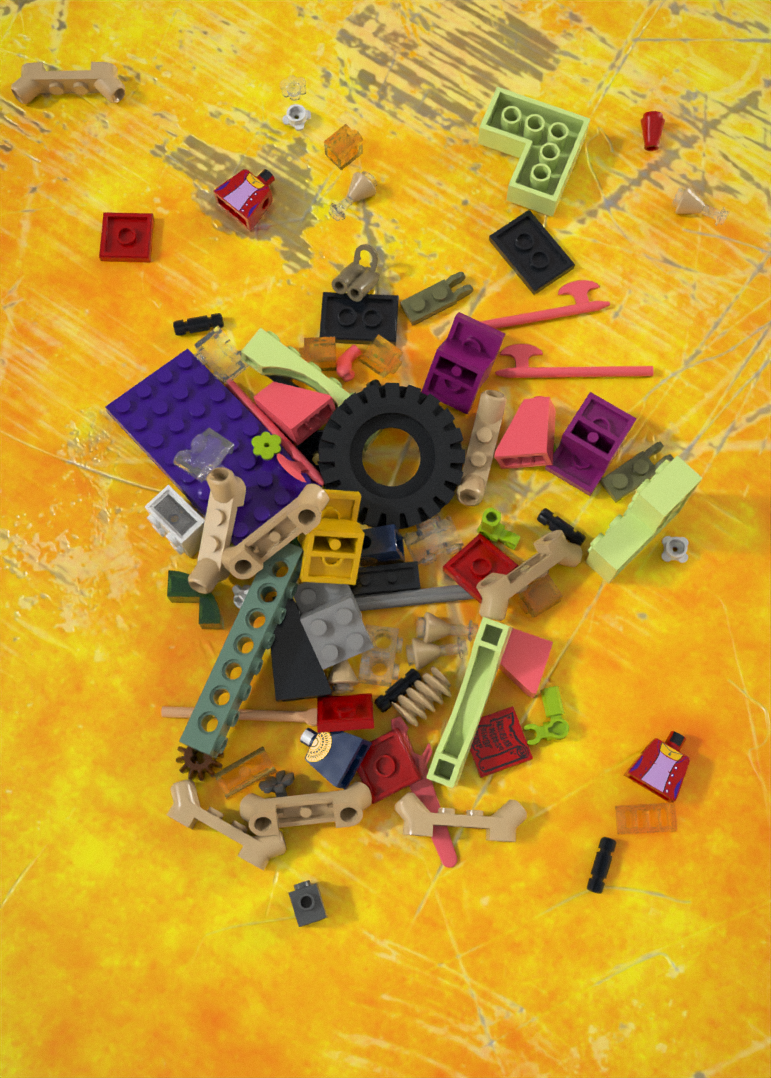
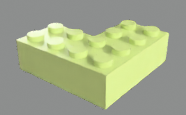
[478,87,590,217]
[585,456,703,584]

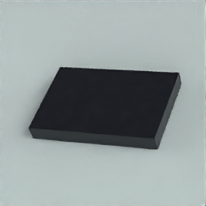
[489,210,575,295]
[319,292,399,346]

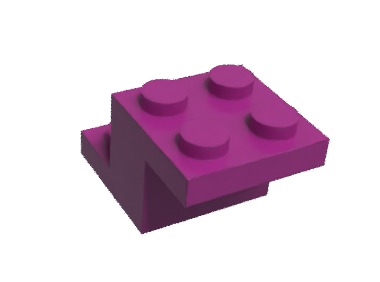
[421,312,506,414]
[545,392,637,496]

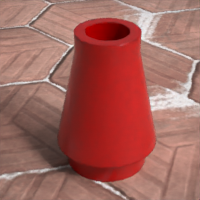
[640,111,665,151]

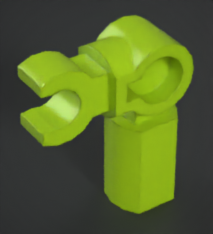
[476,507,521,550]
[524,686,569,746]

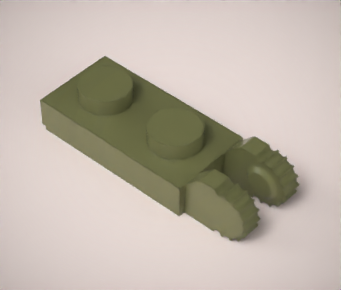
[400,271,473,326]
[600,441,674,503]

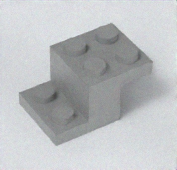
[294,582,374,670]

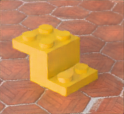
[297,489,365,585]

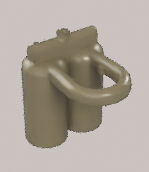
[332,244,380,302]

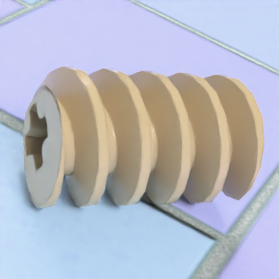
[392,666,452,727]

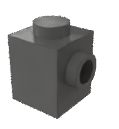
[289,880,328,927]

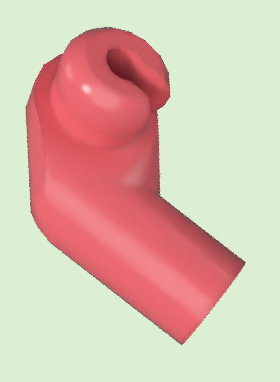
[337,344,361,382]

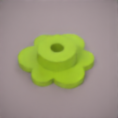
[251,432,281,460]

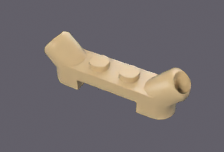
[11,62,125,104]
[456,390,507,506]
[188,467,246,594]
[221,484,329,579]
[476,530,583,621]
[166,779,287,871]
[240,781,372,836]
[395,792,527,842]

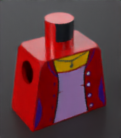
[213,169,275,232]
[623,731,690,803]

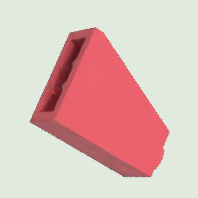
[254,381,336,445]
[494,396,556,469]
[498,628,553,698]

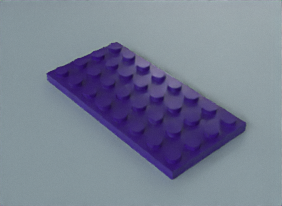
[105,348,322,546]

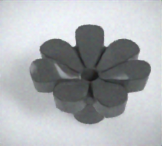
[258,770,295,797]

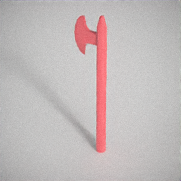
[480,280,610,329]
[495,344,653,378]
[225,379,325,486]

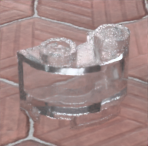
[194,326,250,385]
[173,428,234,482]
[403,515,464,566]

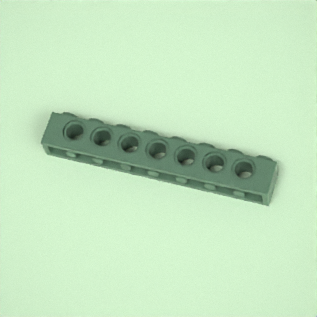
[179,543,304,758]

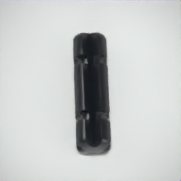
[173,313,224,336]
[537,508,586,546]
[374,668,422,713]
[587,837,616,894]

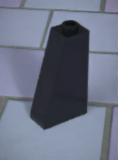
[268,596,332,702]

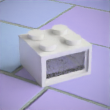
[145,485,205,558]

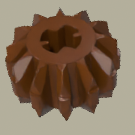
[176,746,224,782]

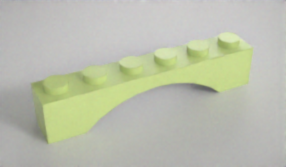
[241,328,383,452]
[426,617,513,788]

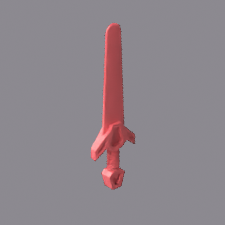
[391,716,457,868]

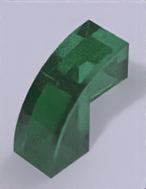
[167,570,224,629]

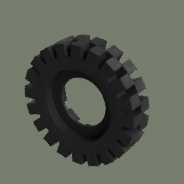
[318,383,465,529]

